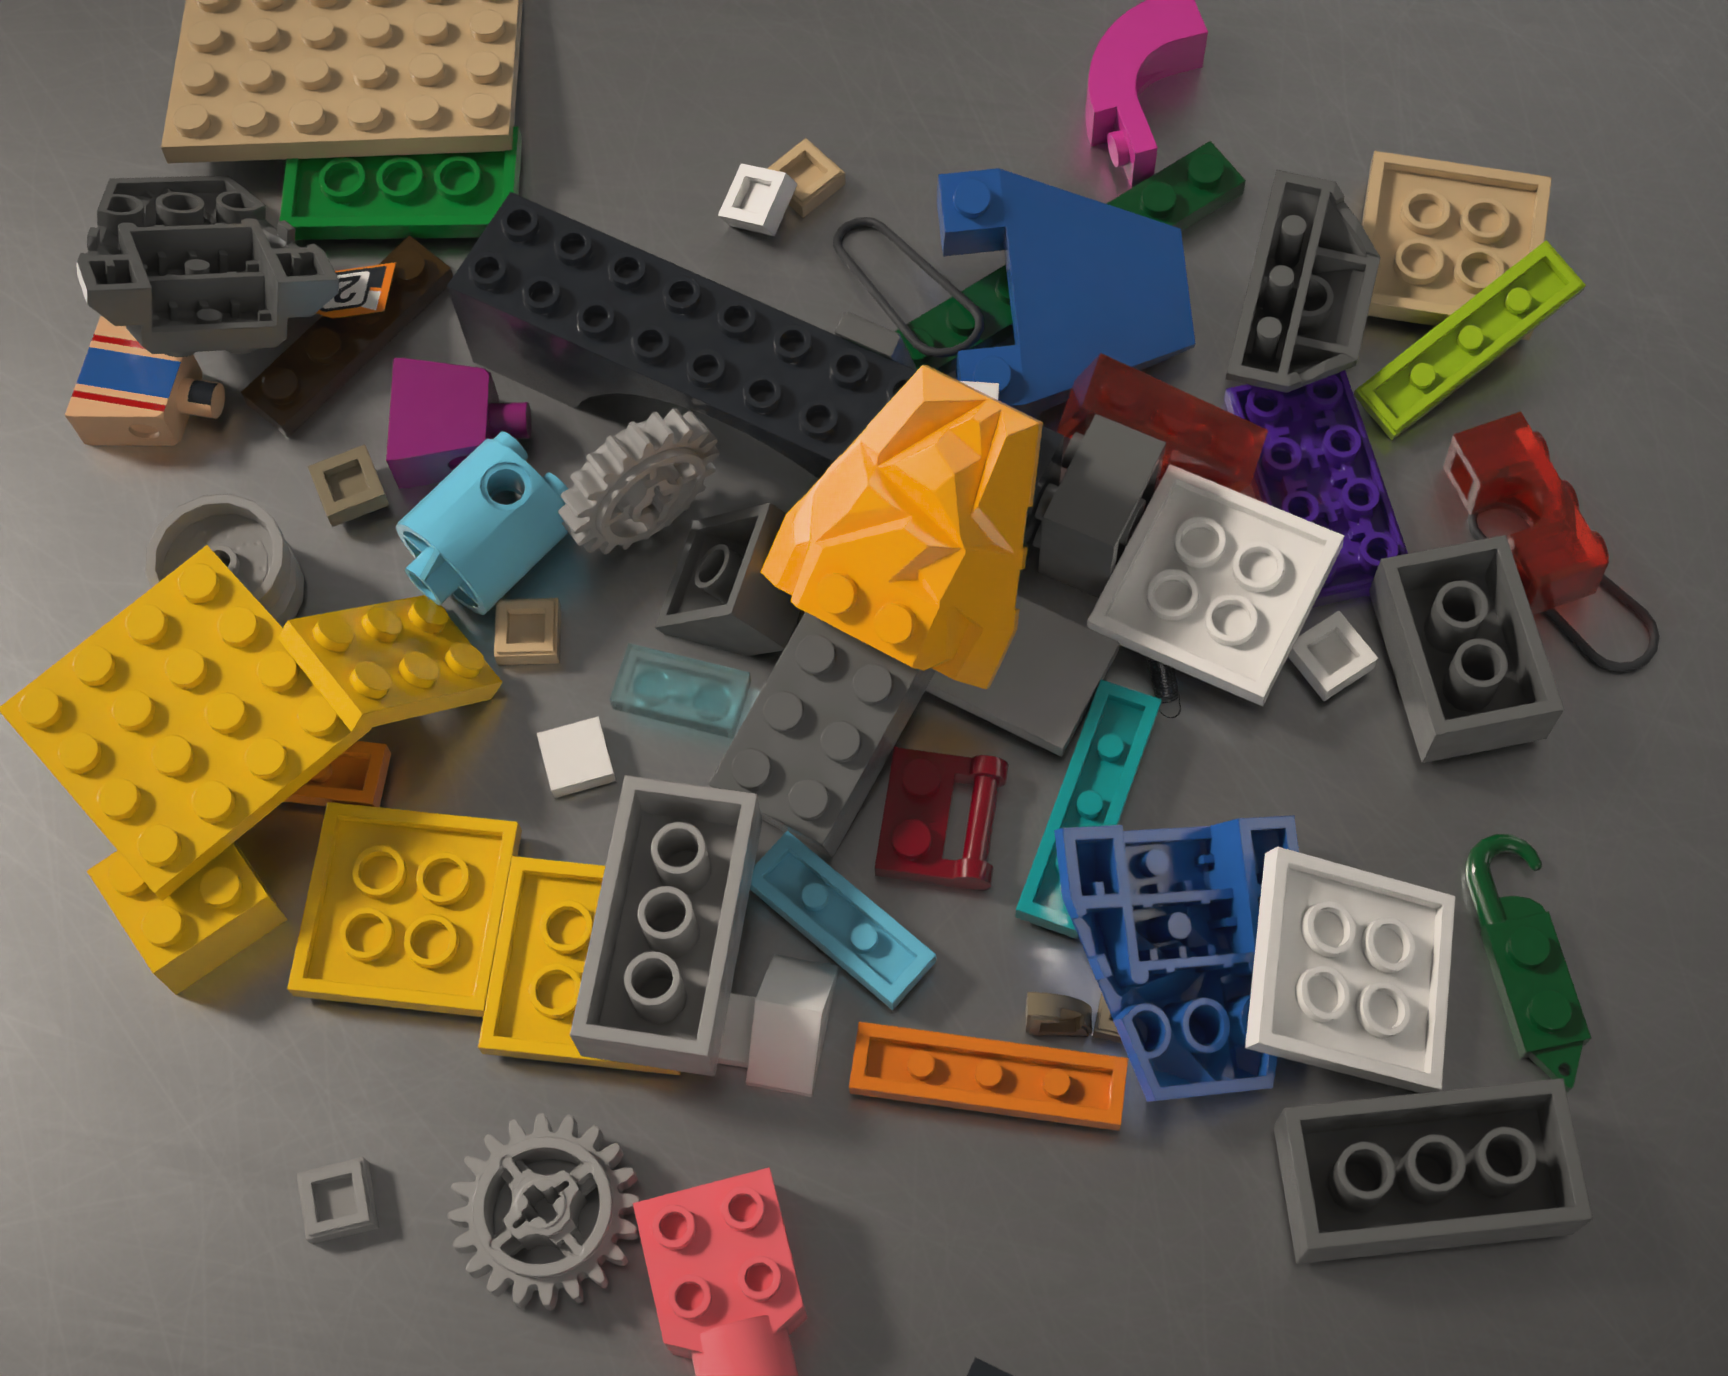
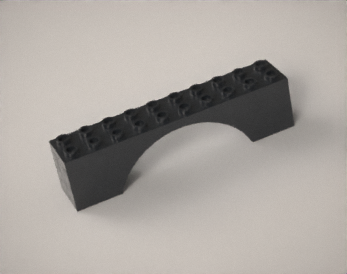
[447,192,1064,576]

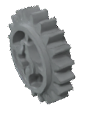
[558,408,720,554]
[448,1113,641,1310]

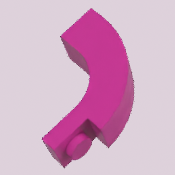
[1085,0,1208,187]

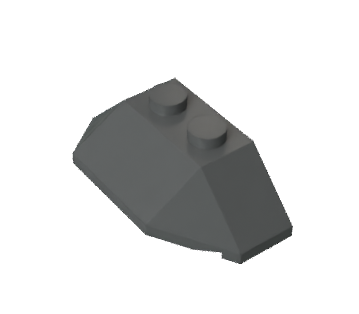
[1225,170,1381,393]

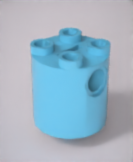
[396,431,569,615]

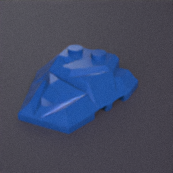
[1054,815,1299,1102]

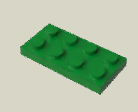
[279,126,522,240]

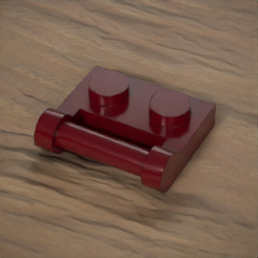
[874,747,1009,890]

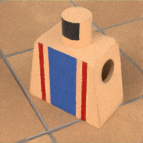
[65,316,225,446]

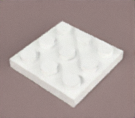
[1087,464,1344,707]
[1245,847,1455,1093]

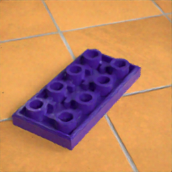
[1224,370,1408,608]

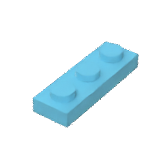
[750,830,936,1010]

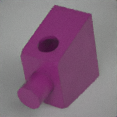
[386,358,532,489]

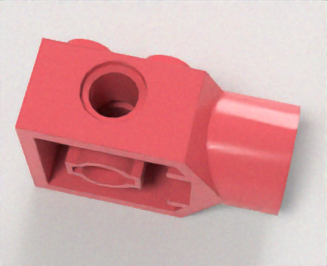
[633,1167,808,1376]

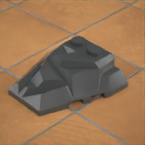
[77,175,339,357]

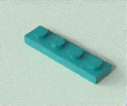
[1015,679,1162,939]

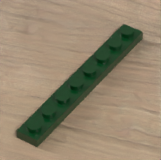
[894,141,1246,375]

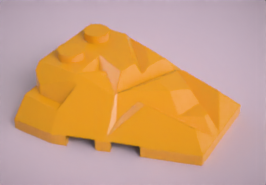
[761,365,1043,689]

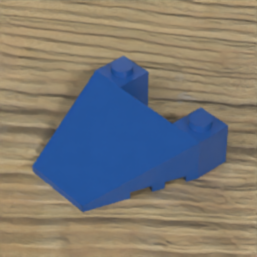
[936,168,1196,418]

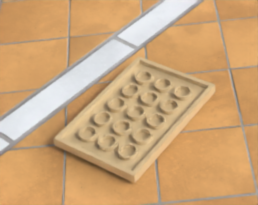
[161,0,523,163]

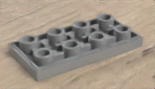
[925,595,1120,757]

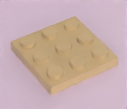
[1362,151,1552,340]

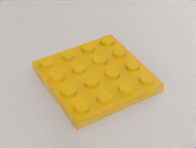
[0,545,372,901]

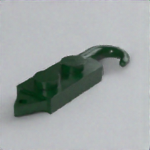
[1465,834,1591,1092]

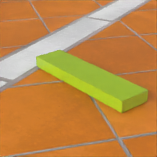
[1353,240,1586,441]

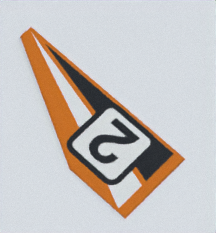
[316,262,396,318]

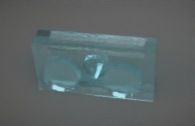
[609,643,752,739]

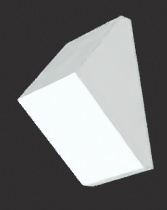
[746,954,839,1097]

